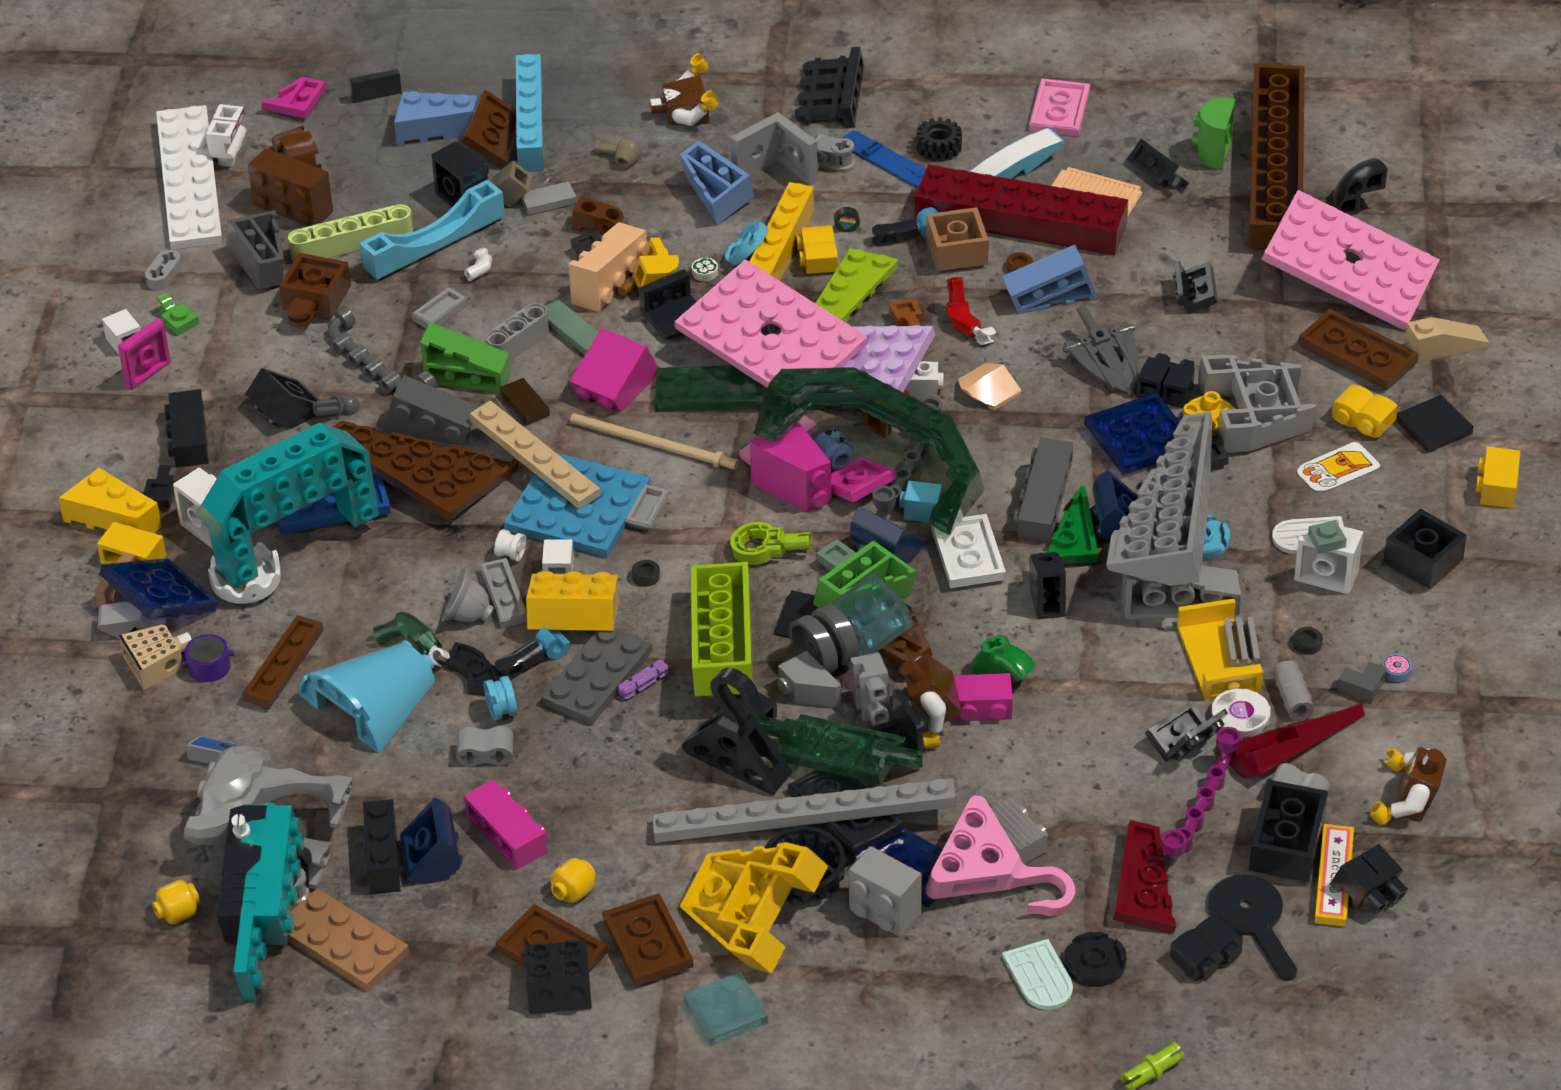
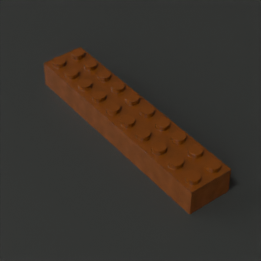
[1248,64,1305,250]

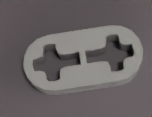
[145,249,182,290]

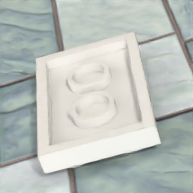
[931,514,1006,588]

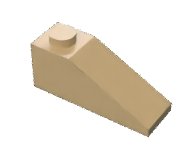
[1404,317,1490,364]

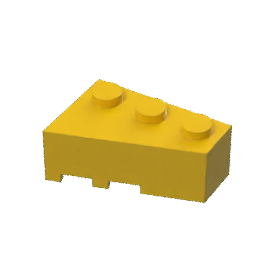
[59,468,162,533]

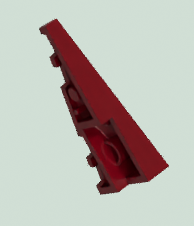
[1215,704,1365,778]

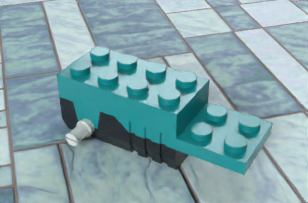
[216,802,304,1001]

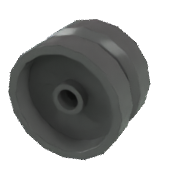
[789,604,859,674]

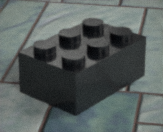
[1249,779,1328,882]

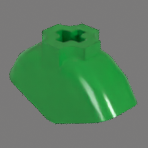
[971,634,1037,684]

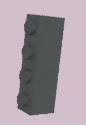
[1014,437,1073,543]

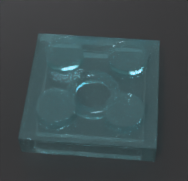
[684,972,768,1046]

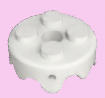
[208,542,281,604]

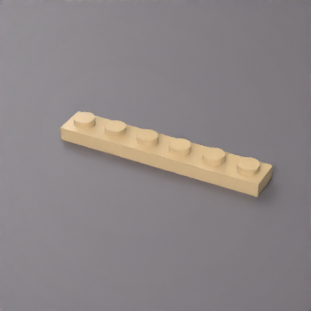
[470,400,600,509]

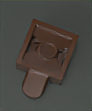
[279,253,351,327]

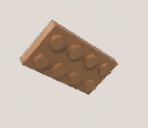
[288,888,410,992]

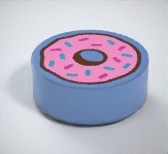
[1382,654,1412,682]

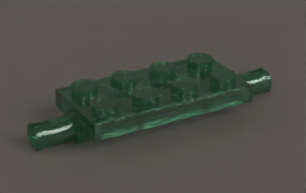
[758,714,923,784]

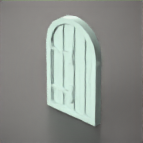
[1002,939,1073,1010]

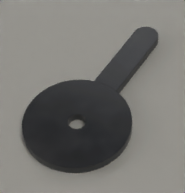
[1208,875,1297,981]

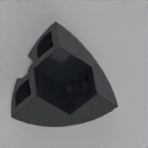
[1331,158,1388,216]

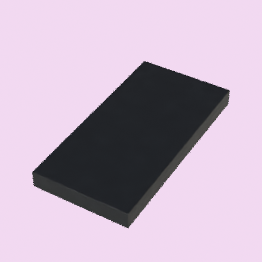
[787,760,905,856]

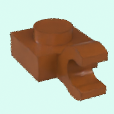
[889,298,923,326]

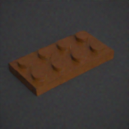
[1298,309,1419,390]

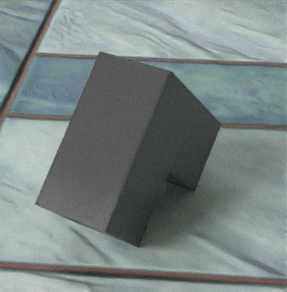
[1337,662,1387,704]

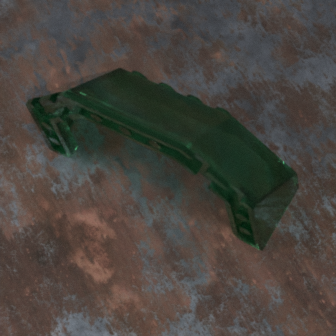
[753,367,984,535]

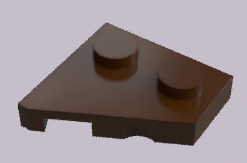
[871,611,933,666]

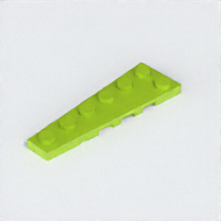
[815,248,898,323]

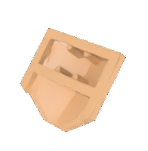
[958,363,1021,410]

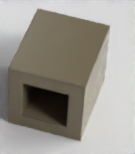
[492,161,532,207]

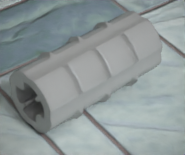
[1273,660,1314,720]

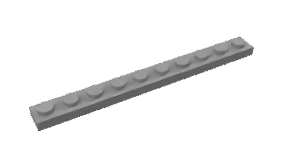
[653,778,957,843]

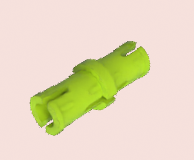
[1121,1042,1184,1090]

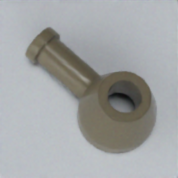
[595,139,642,168]

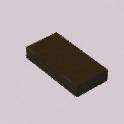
[500,378,550,425]

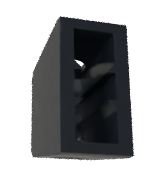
[1030,552,1066,619]

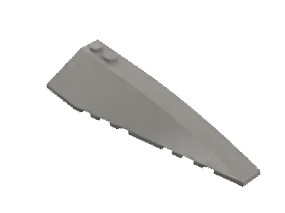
[1106,411,1212,586]

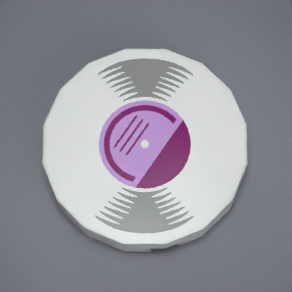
[1211,689,1270,738]

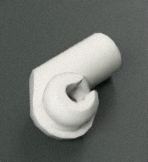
[464,248,492,281]

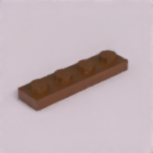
[243,615,324,709]

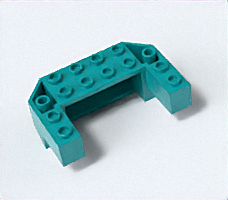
[196,422,379,589]

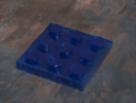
[1084,393,1180,475]
[99,558,219,620]

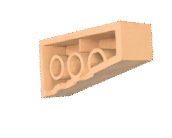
[568,222,649,312]

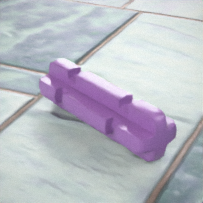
[617,659,669,700]

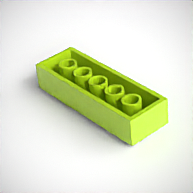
[691,562,753,697]

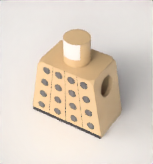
[119,624,192,690]

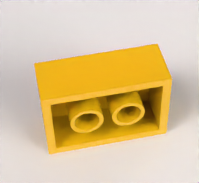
[526,571,619,631]

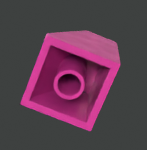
[570,328,661,412]
[750,422,831,512]

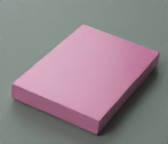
[1029,79,1090,137]

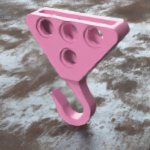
[925,796,1075,916]

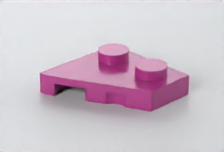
[261,77,326,119]

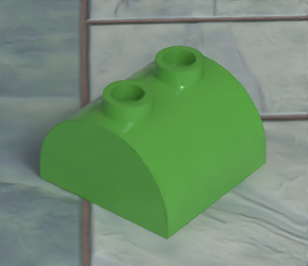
[1192,98,1235,170]

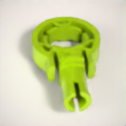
[730,522,812,565]

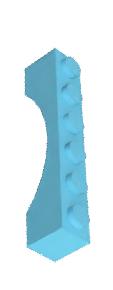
[516,54,544,172]
[359,180,505,280]

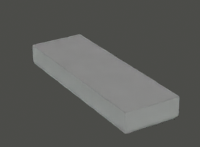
[479,558,527,629]

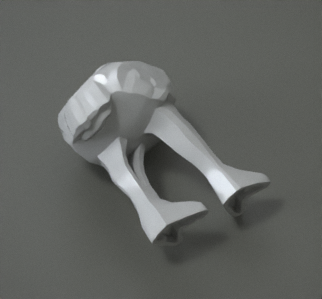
[184,745,353,890]

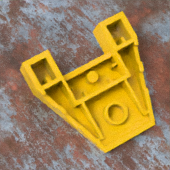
[679,842,828,974]

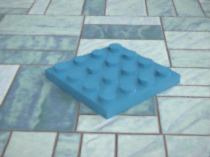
[504,453,651,558]

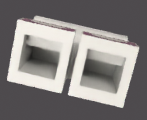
[206,104,247,167]

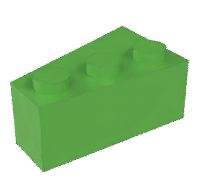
[420,322,511,394]
[813,541,917,616]

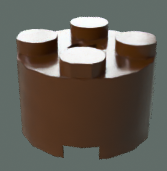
[268,125,321,169]

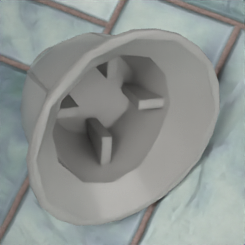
[441,567,494,623]

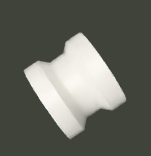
[494,529,526,561]

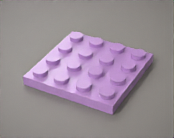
[804,325,936,402]

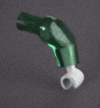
[373,612,450,667]

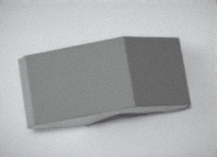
[97,599,167,638]

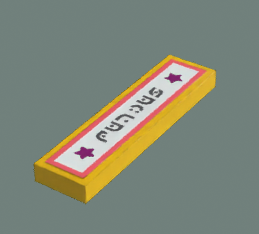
[1314,824,1354,927]

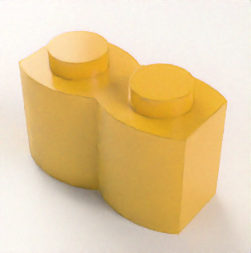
[796,225,838,274]
[1332,385,1398,438]

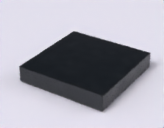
[1396,395,1474,452]

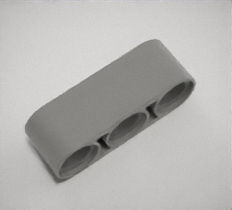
[485,303,549,360]

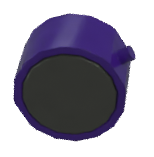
[182,634,234,682]

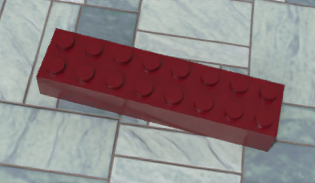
[914,164,1129,255]

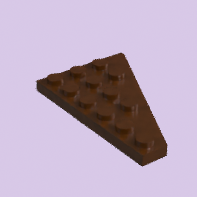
[333,421,519,521]

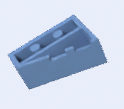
[394,91,478,146]
[680,140,754,225]
[1002,245,1098,314]

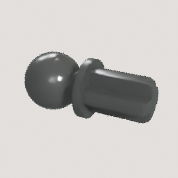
[312,395,359,418]

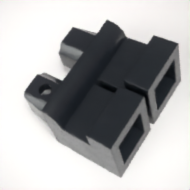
[1136,353,1195,408]
[1330,844,1408,916]

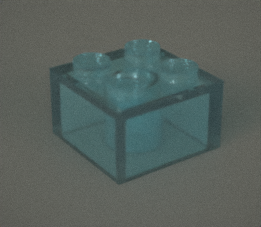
[830,573,914,655]

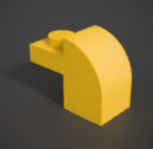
[633,238,679,288]

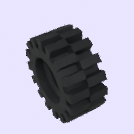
[916,118,962,162]

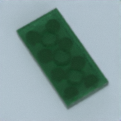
[654,365,764,412]

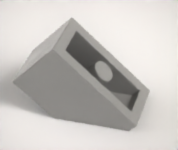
[777,651,841,708]

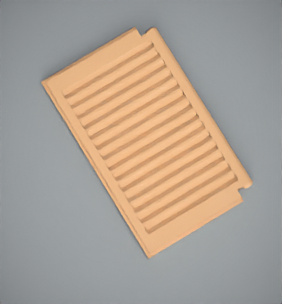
[1052,167,1142,216]

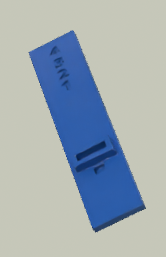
[842,130,926,189]

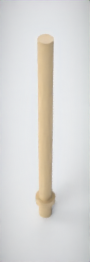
[570,413,739,470]

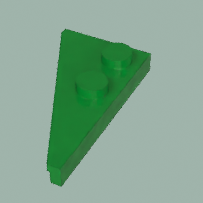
[1044,486,1098,564]

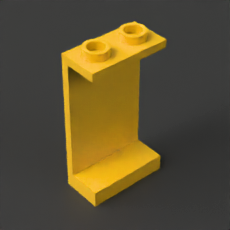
[1177,599,1263,701]

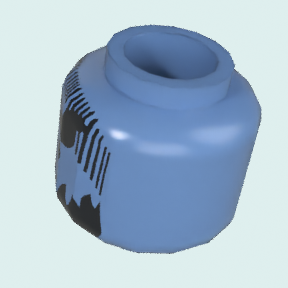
[814,429,853,470]

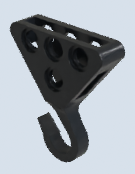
[682,667,792,795]

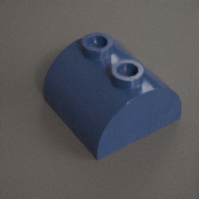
[1091,470,1138,543]
[850,506,925,564]
[400,798,463,884]

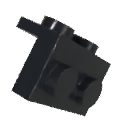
[1172,261,1218,314]

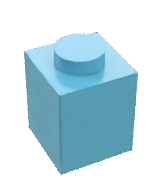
[899,481,942,523]

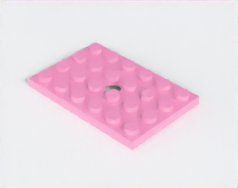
[1261,190,1440,331]
[675,259,868,408]

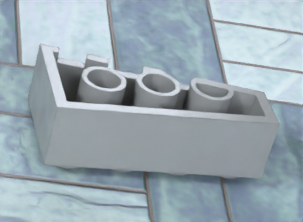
[1121,566,1241,619]

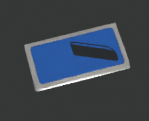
[186,736,244,764]

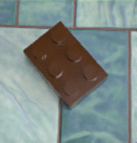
[248,148,333,226]

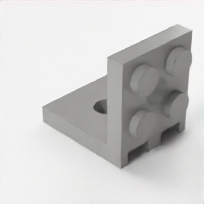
[730,112,818,185]

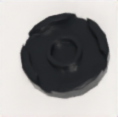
[1064,932,1127,987]

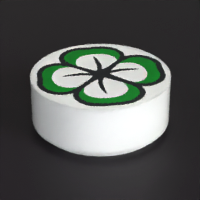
[692,258,718,282]

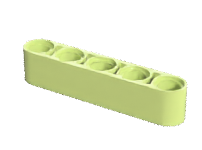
[288,204,413,262]

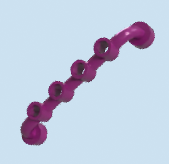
[1162,727,1241,859]

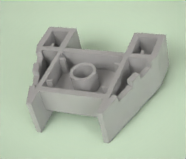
[1198,354,1316,453]

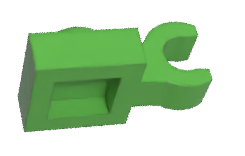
[156,293,199,336]

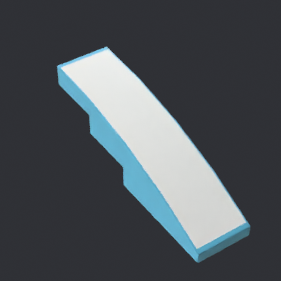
[969,128,1065,179]

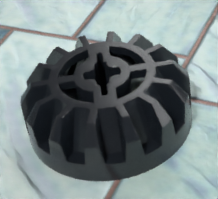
[764,826,845,904]

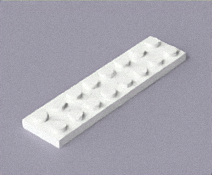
[156,105,223,250]

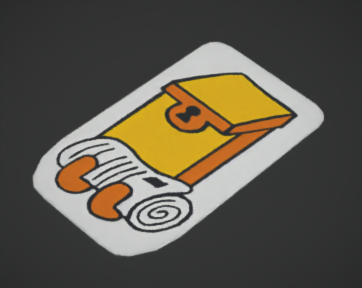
[1297,442,1380,491]

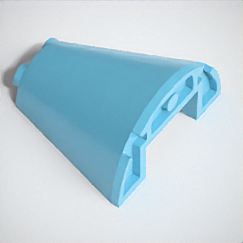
[298,640,435,753]

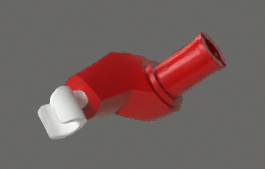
[945,277,996,345]

